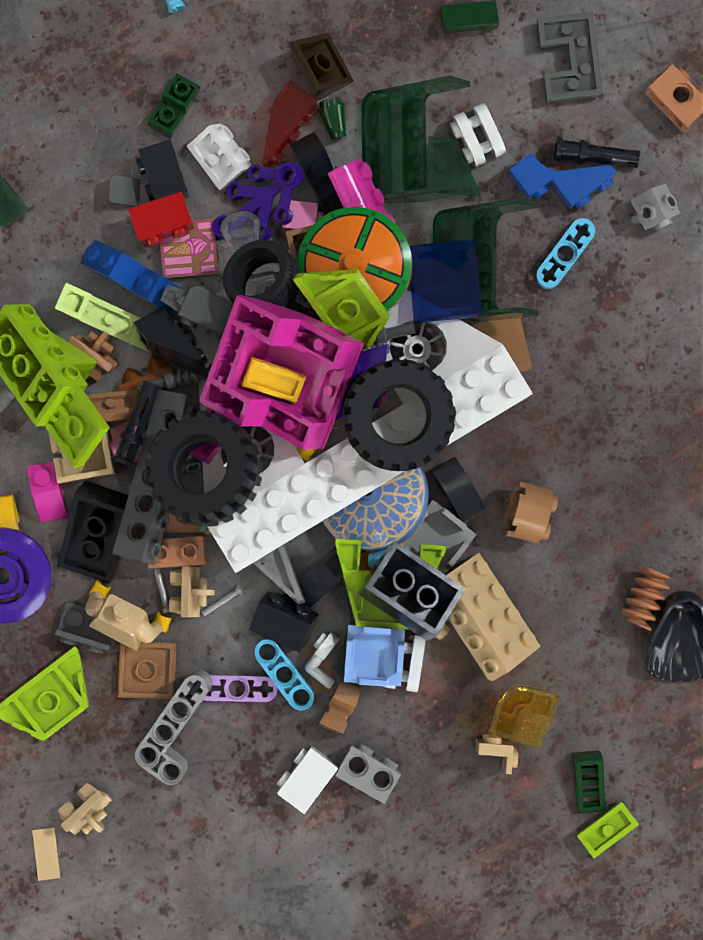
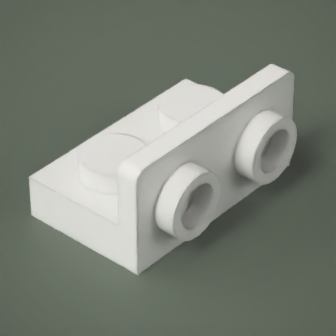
[187,124,252,190]

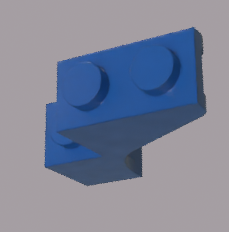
[507,153,617,211]
[80,239,182,314]

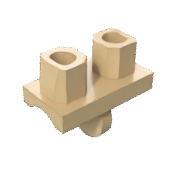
[169,566,215,618]
[58,783,112,835]

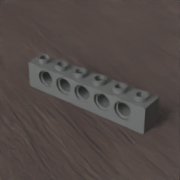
[112,390,200,565]

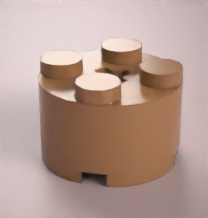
[503,481,558,544]

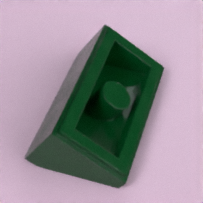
[440,0,499,34]

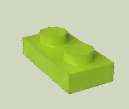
[576,801,639,859]

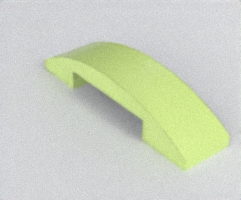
[54,283,150,353]

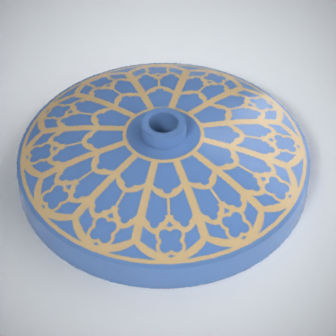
[322,467,429,552]

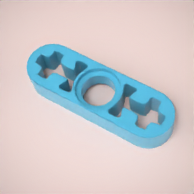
[536,218,595,289]

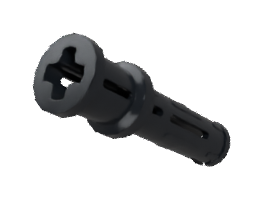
[554,136,640,168]
[110,380,161,468]

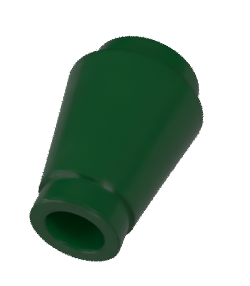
[318,97,347,140]

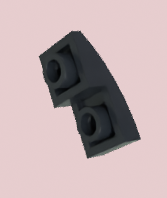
[431,457,485,522]

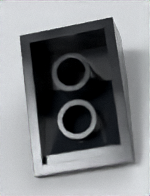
[57,481,128,584]

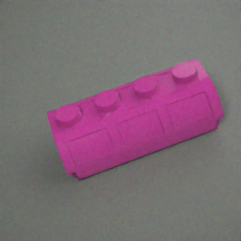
[328,158,396,224]

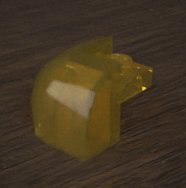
[487,685,560,749]

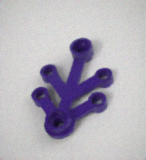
[212,162,304,240]

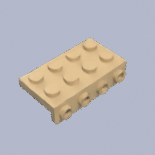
[446,553,541,681]

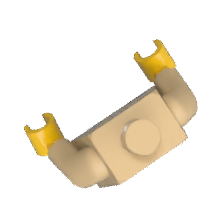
[85,580,172,651]

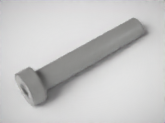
[154,568,170,614]
[201,585,244,616]

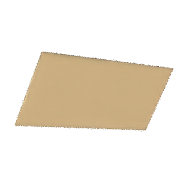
[32,827,61,881]

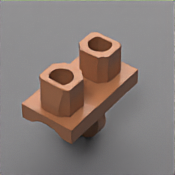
[68,331,120,381]

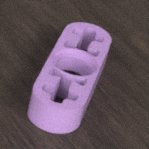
[196,675,278,702]

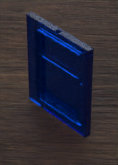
[409,239,483,323]

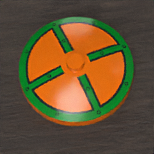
[297,207,412,312]

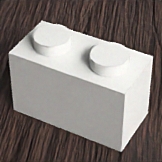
[277,746,338,814]

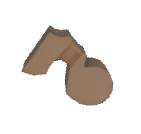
[318,678,363,736]

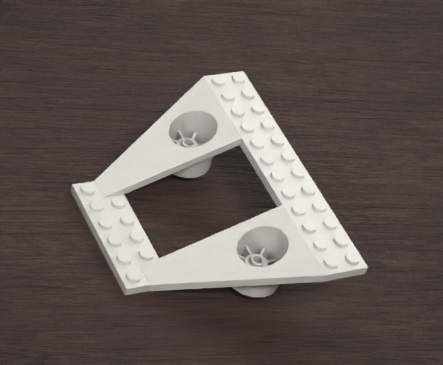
[189,250,533,573]

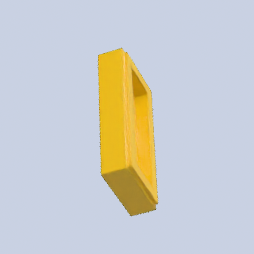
[241,357,306,403]

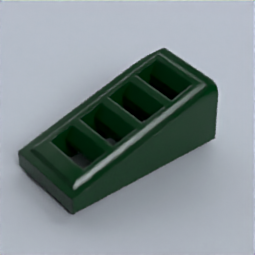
[572,750,606,813]

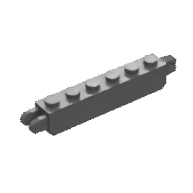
[160,285,234,340]

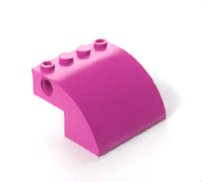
[199,295,364,450]

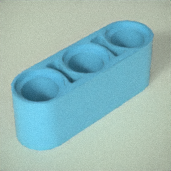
[254,639,314,710]

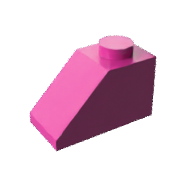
[27,461,69,523]

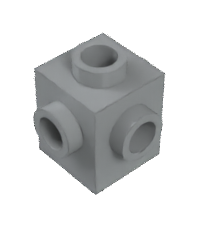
[630,184,681,231]

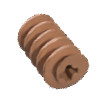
[621,567,674,631]

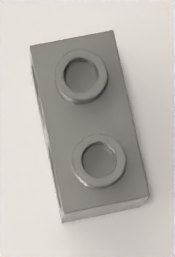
[335,743,401,804]

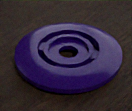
[0,527,52,623]

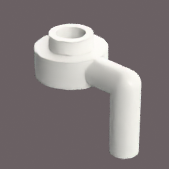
[305,632,340,689]

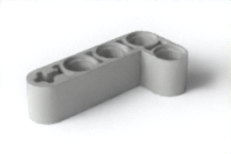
[135,670,212,785]

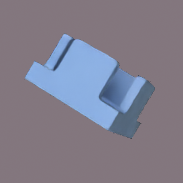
[344,625,405,687]

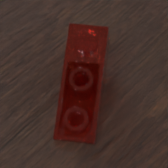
[262,79,318,168]

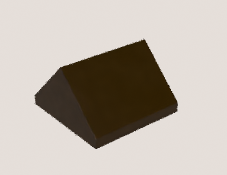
[289,33,354,102]

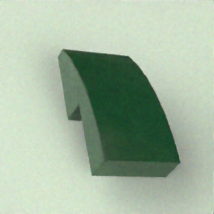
[147,73,201,139]

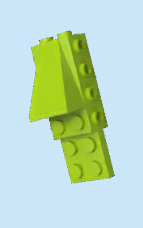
[0,304,110,468]

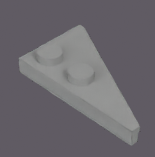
[253,545,305,604]

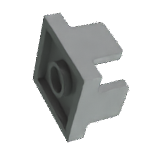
[402,500,477,574]

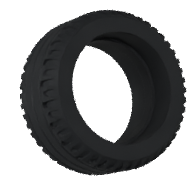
[223,240,301,308]

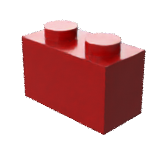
[128,192,194,247]

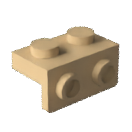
[475,734,518,774]

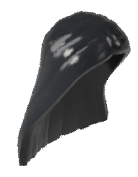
[644,591,703,682]

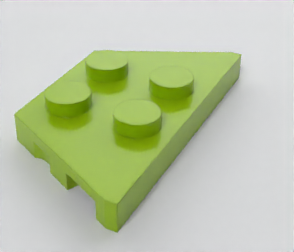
[293,269,390,351]
[0,646,90,741]

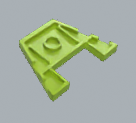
[335,538,446,629]

